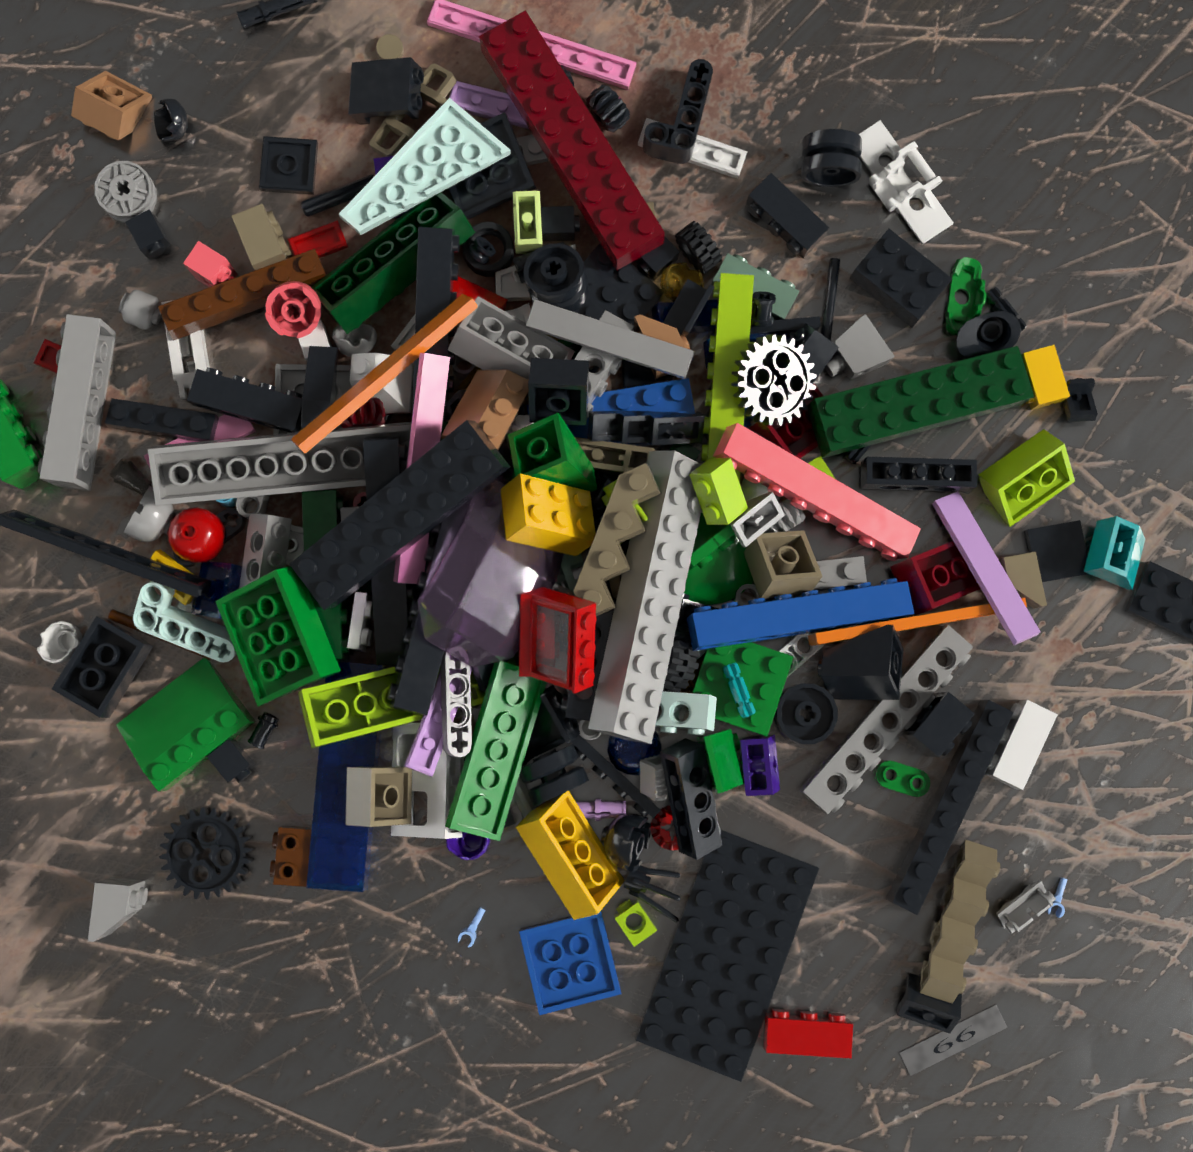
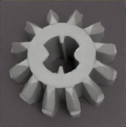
[764,499,805,533]

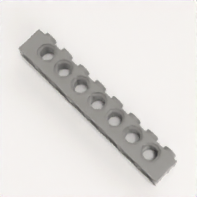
[799,625,973,814]

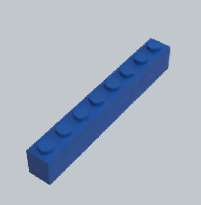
[687,578,914,651]

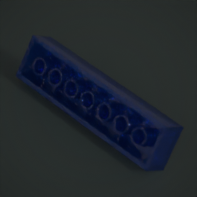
[306,662,387,892]

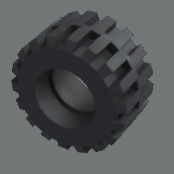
[663,626,700,692]

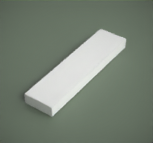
[638,118,747,179]

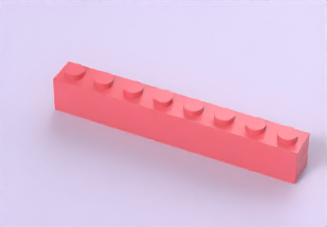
[713,423,921,561]

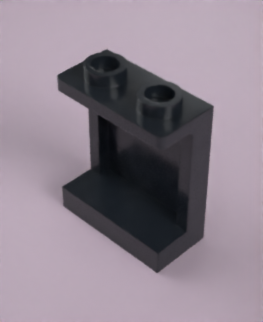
[348,57,424,125]
[522,685,580,766]

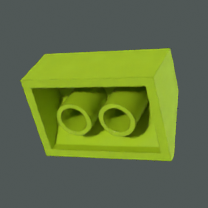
[978,429,1075,527]

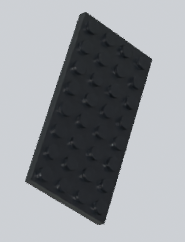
[635,830,819,1082]

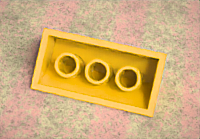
[515,791,625,920]

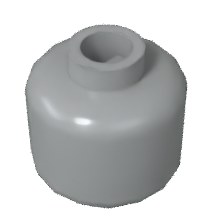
[119,289,162,330]

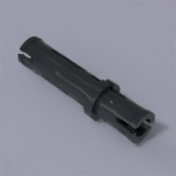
[236,0,318,29]

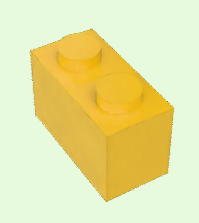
[1021,345,1070,410]

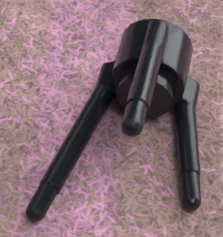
[623,865,681,922]

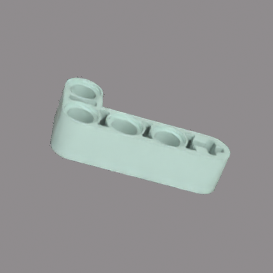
[133,581,237,662]

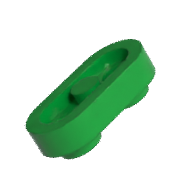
[874,761,930,797]

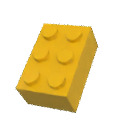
[501,473,596,556]

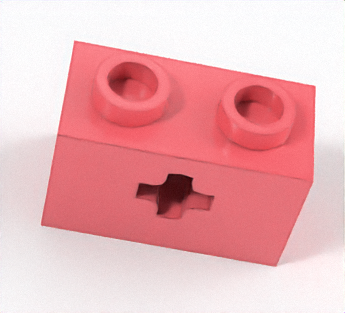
[183,241,238,287]

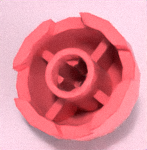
[265,281,322,338]

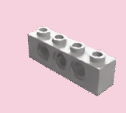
[574,310,634,426]
[239,514,292,589]

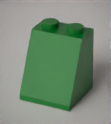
[508,413,598,492]

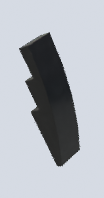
[587,411,705,445]

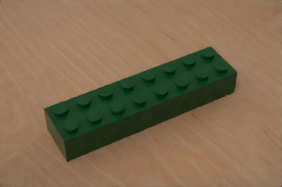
[807,346,1034,458]

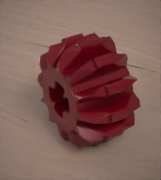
[340,397,386,428]

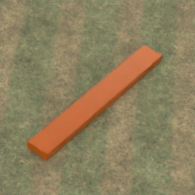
[291,294,478,453]
[807,598,1027,646]

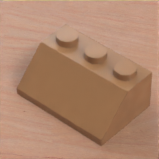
[440,370,528,450]

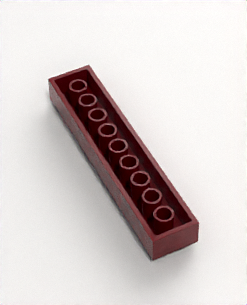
[479,10,665,270]

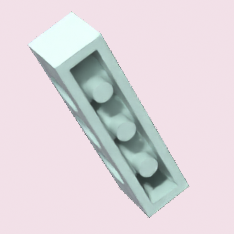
[655,691,717,736]

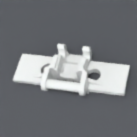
[859,120,953,245]

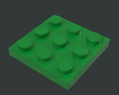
[687,642,794,737]

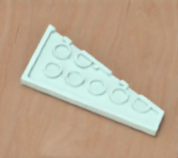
[339,98,511,235]

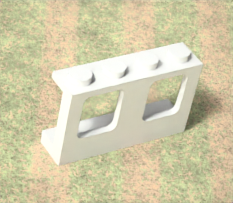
[391,723,464,839]

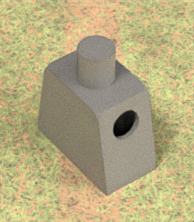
[825,314,895,380]

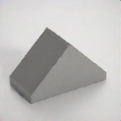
[730,492,785,547]

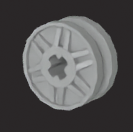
[95,161,157,223]

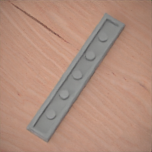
[526,300,694,379]

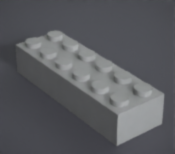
[38,314,116,491]

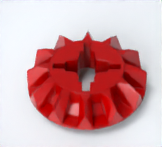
[651,806,678,851]

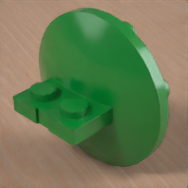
[684,513,754,605]

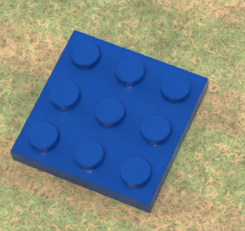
[519,911,622,1015]

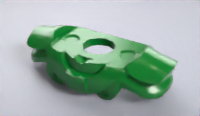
[945,257,986,336]

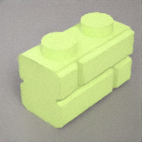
[513,191,542,255]

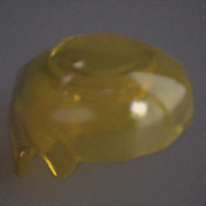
[660,262,704,302]

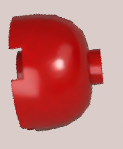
[167,507,225,563]

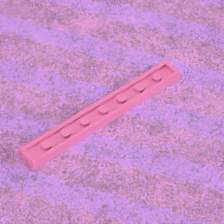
[427,0,637,90]
[393,353,450,584]

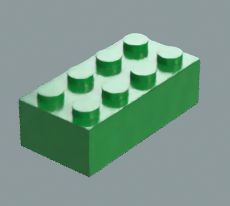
[0,379,44,489]

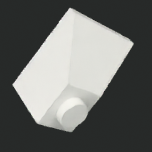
[350,353,414,415]

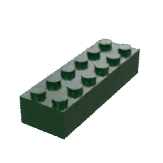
[311,192,475,334]
[302,490,354,662]

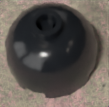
[601,813,651,872]

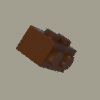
[270,826,317,887]

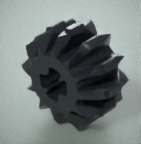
[586,85,630,133]

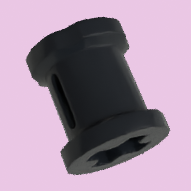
[751,291,776,327]

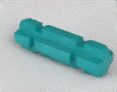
[723,662,755,718]

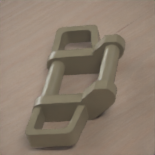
[369,63,457,157]

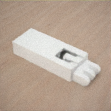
[161,300,210,400]

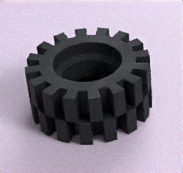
[675,221,722,274]

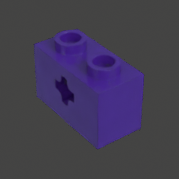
[740,735,780,796]

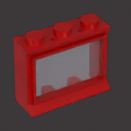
[519,587,597,694]

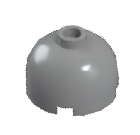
[123,486,174,542]

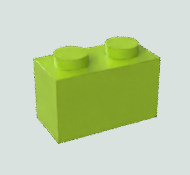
[689,458,748,525]

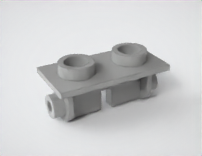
[996,879,1056,934]

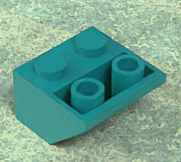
[1084,516,1145,590]

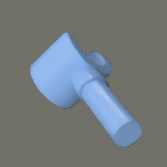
[1046,877,1067,918]
[458,907,486,948]

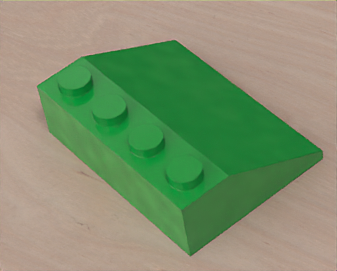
[215,567,341,706]
[116,658,256,792]

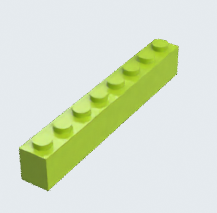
[701,273,754,483]

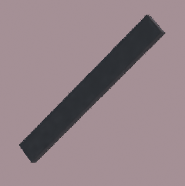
[0,509,211,597]

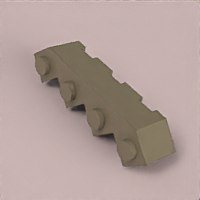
[574,463,661,616]
[920,839,1000,1003]

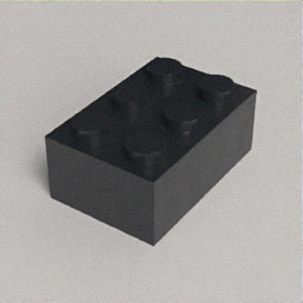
[850,228,952,328]
[52,616,153,718]

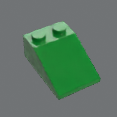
[696,729,745,794]

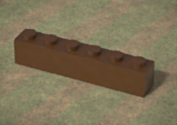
[158,249,326,341]

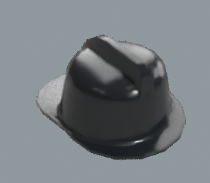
[956,311,1021,358]

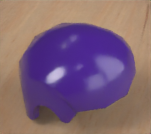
[446,832,490,860]

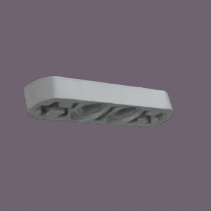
[441,644,472,757]

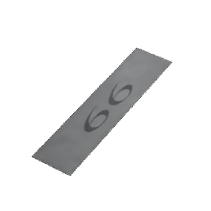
[900,1005,1008,1076]

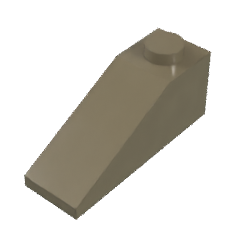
[575,437,656,476]

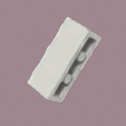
[985,700,1058,790]

